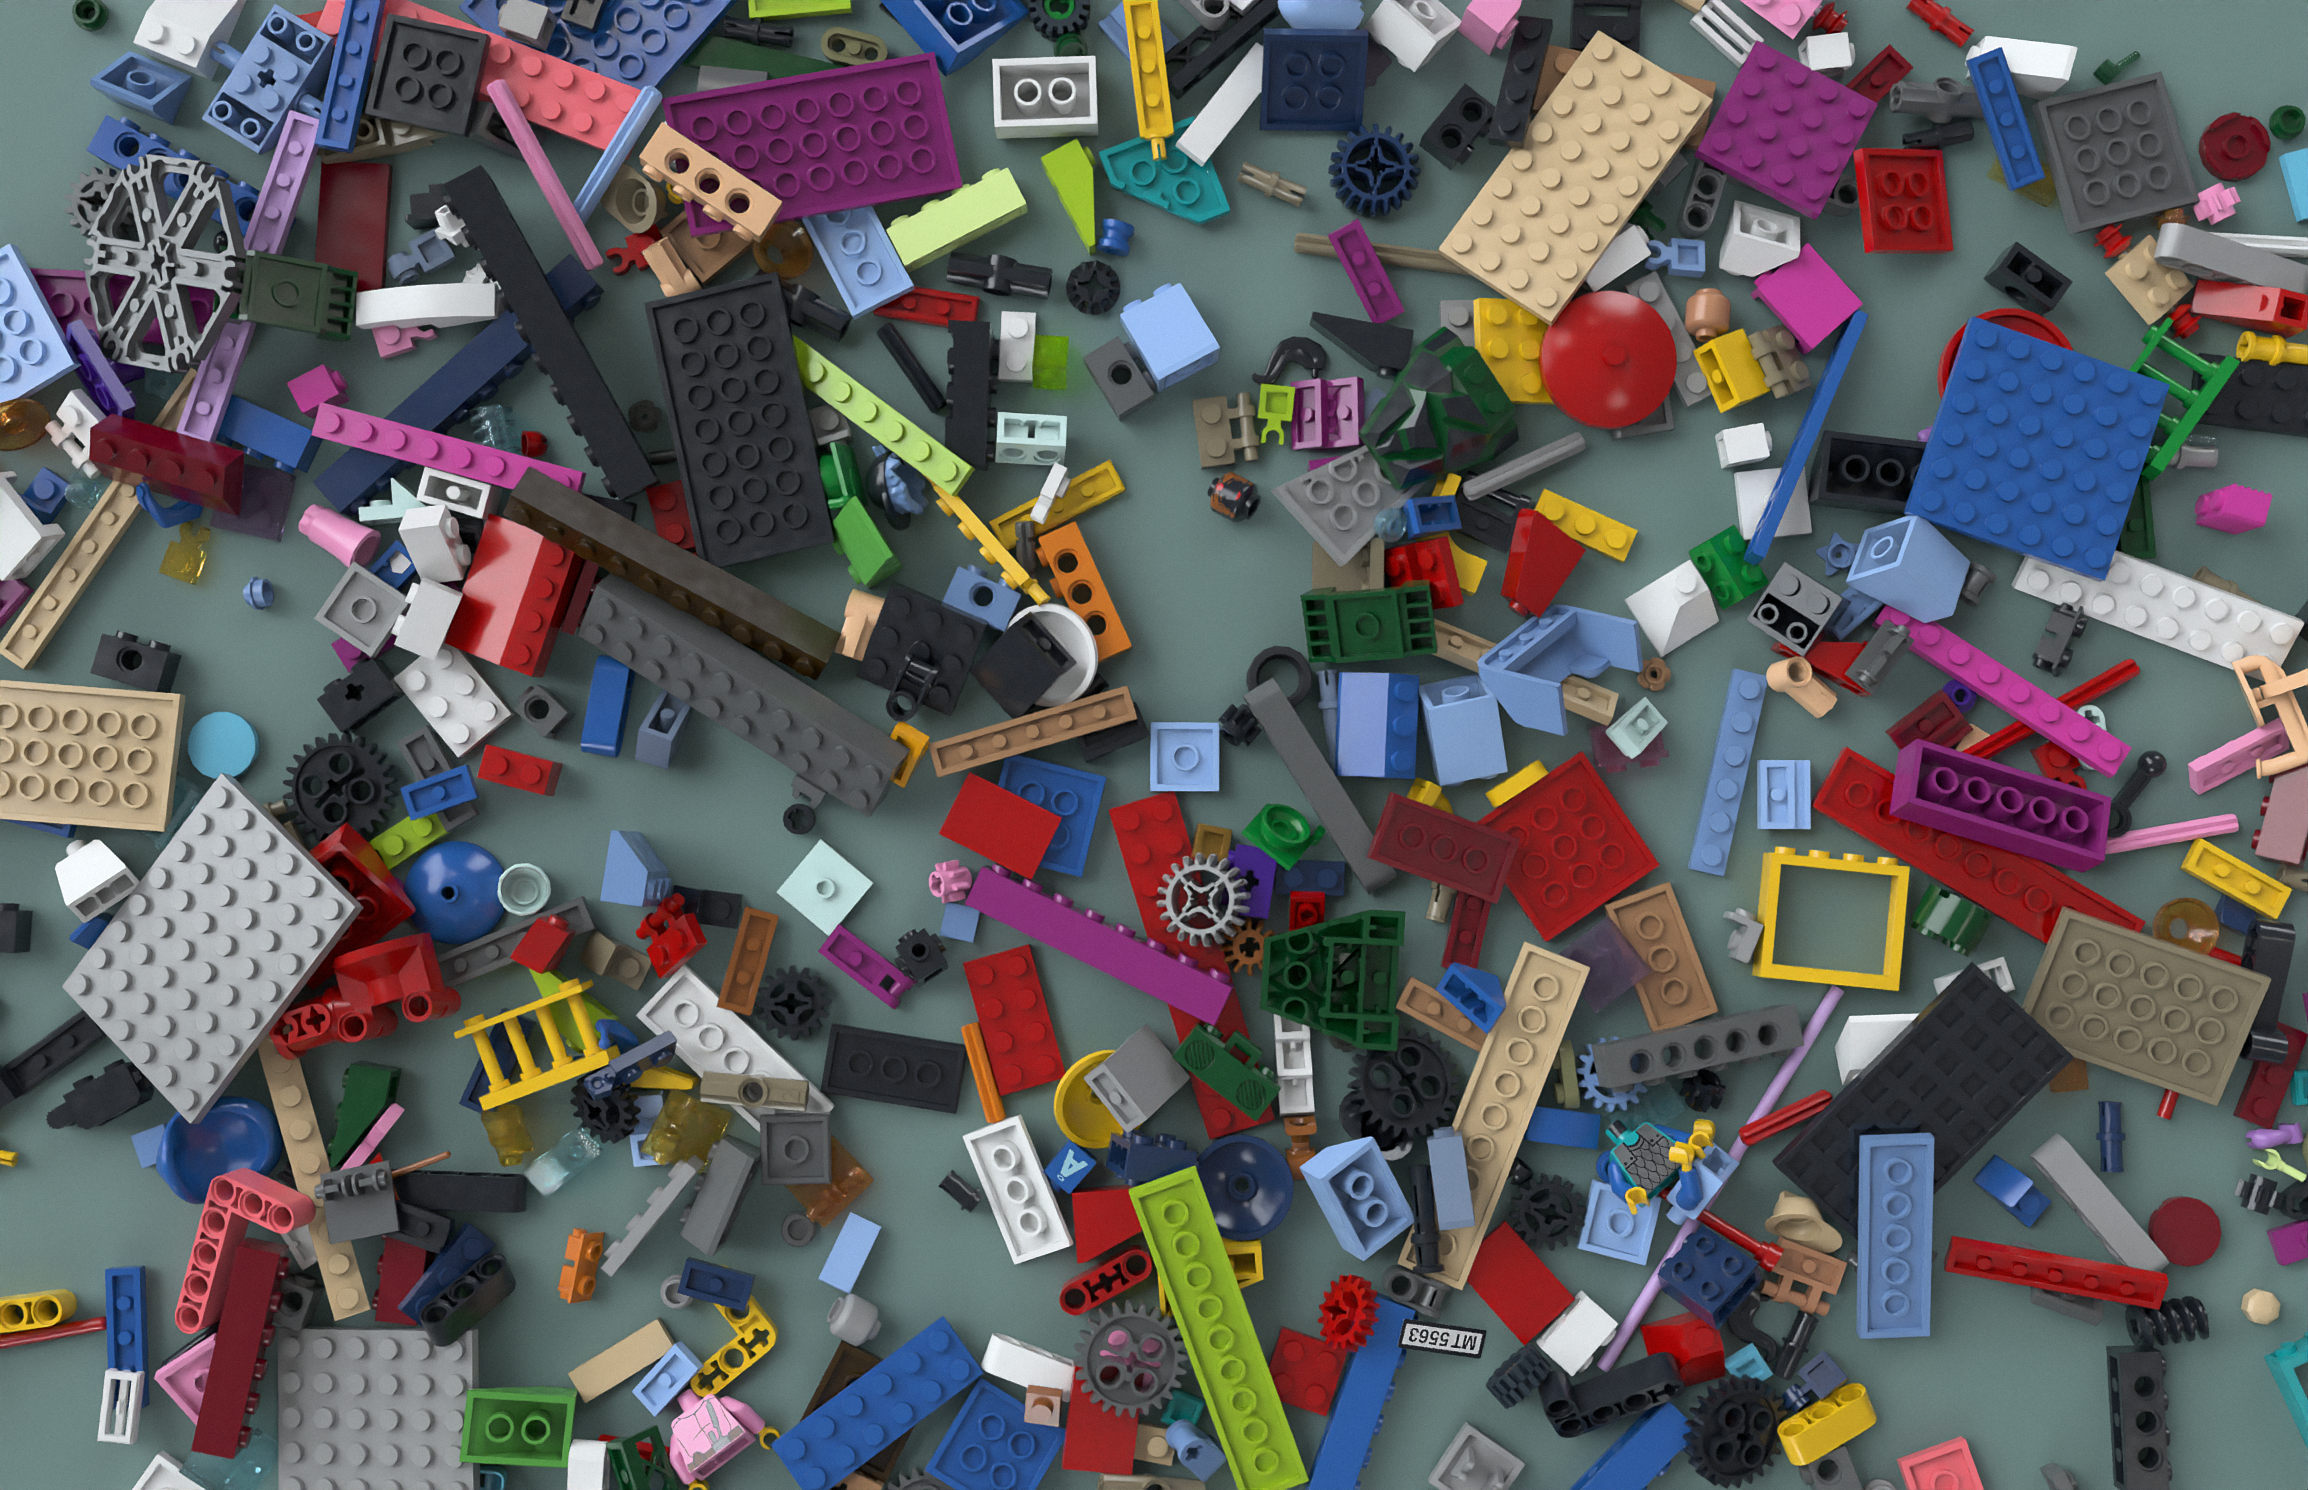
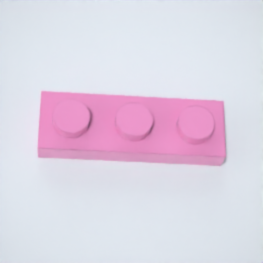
[2188,718,2289,795]

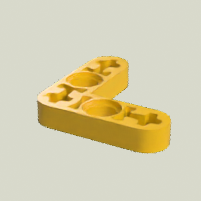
[691,1265,778,1397]

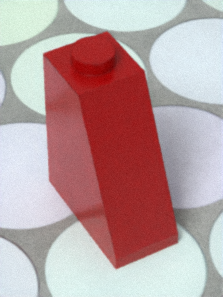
[1500,508,1586,618]
[1072,1184,1142,1263]

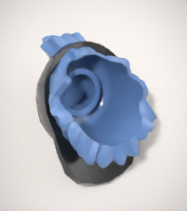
[866,444,929,531]

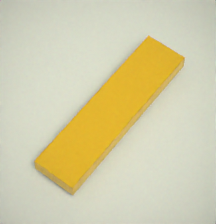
[989,460,1126,552]

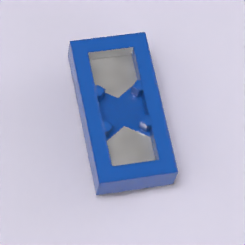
[369,540,418,591]

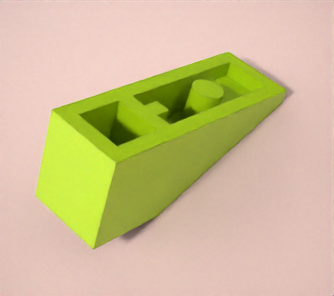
[1041,138,1096,255]
[529,968,620,1054]

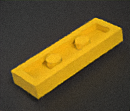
[1534,489,1638,563]
[2179,838,2292,920]

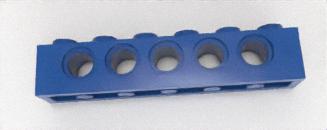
[86,115,297,238]

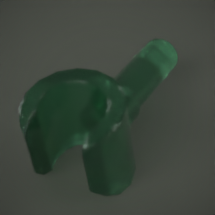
[2093,51,2140,84]

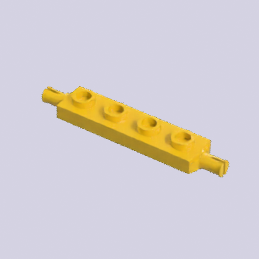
[1123,0,1174,161]
[922,474,1051,607]

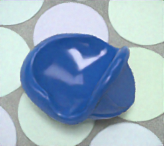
[156,1096,283,1205]

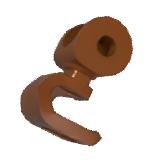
[1283,1115,1317,1181]

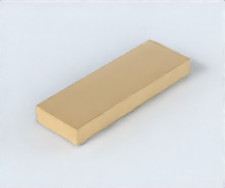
[568,1317,675,1403]

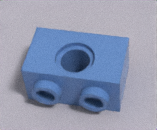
[942,564,1023,633]

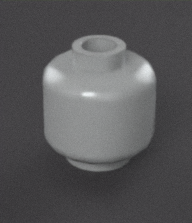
[827,1294,881,1346]

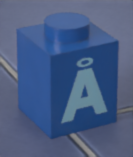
[1043,1139,1097,1194]

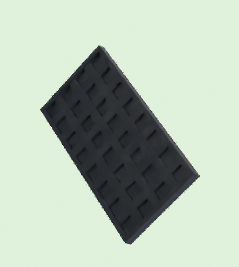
[1772,962,2074,1240]

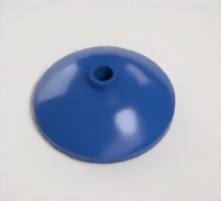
[404,841,506,944]

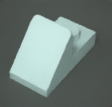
[358,478,429,526]
[1606,697,1668,759]

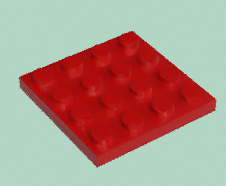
[1475,751,1660,942]

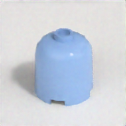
[1278,0,1364,29]

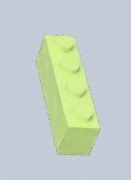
[886,167,1028,273]

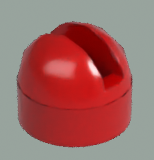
[521,430,548,458]

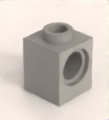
[498,0,558,51]

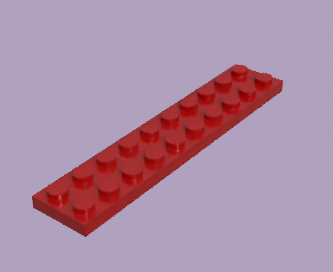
[1811,747,2146,946]
[1109,791,1275,1140]

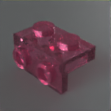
[1589,724,1669,774]

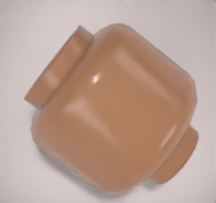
[1684,288,1731,342]

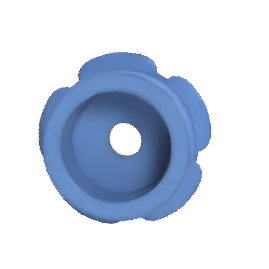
[243,577,274,610]

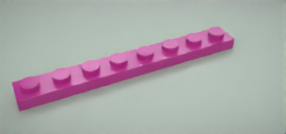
[311,402,587,494]
[1871,604,2132,778]

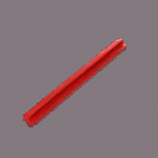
[1962,659,2140,760]

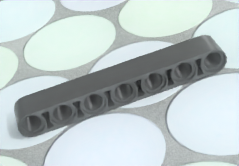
[1243,678,1398,895]

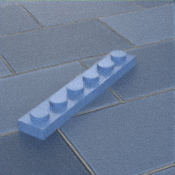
[1687,669,1767,877]

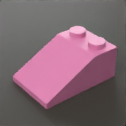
[1458,0,1522,56]

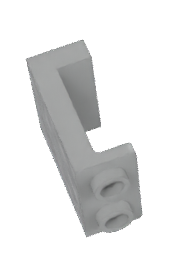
[1084,1024,1190,1133]

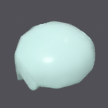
[498,863,551,916]

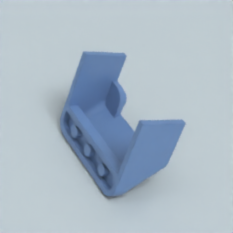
[1477,604,1643,736]

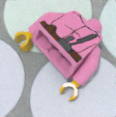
[669,1389,780,1490]

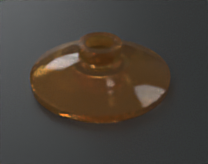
[0,399,51,452]

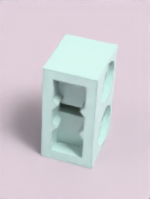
[995,412,1067,466]

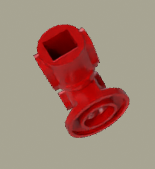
[269,933,461,1060]

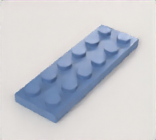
[1856,1133,1934,1339]

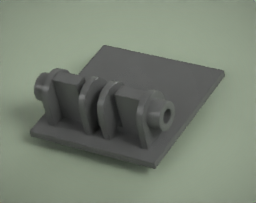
[314,1160,400,1244]

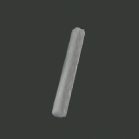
[1463,432,1586,501]

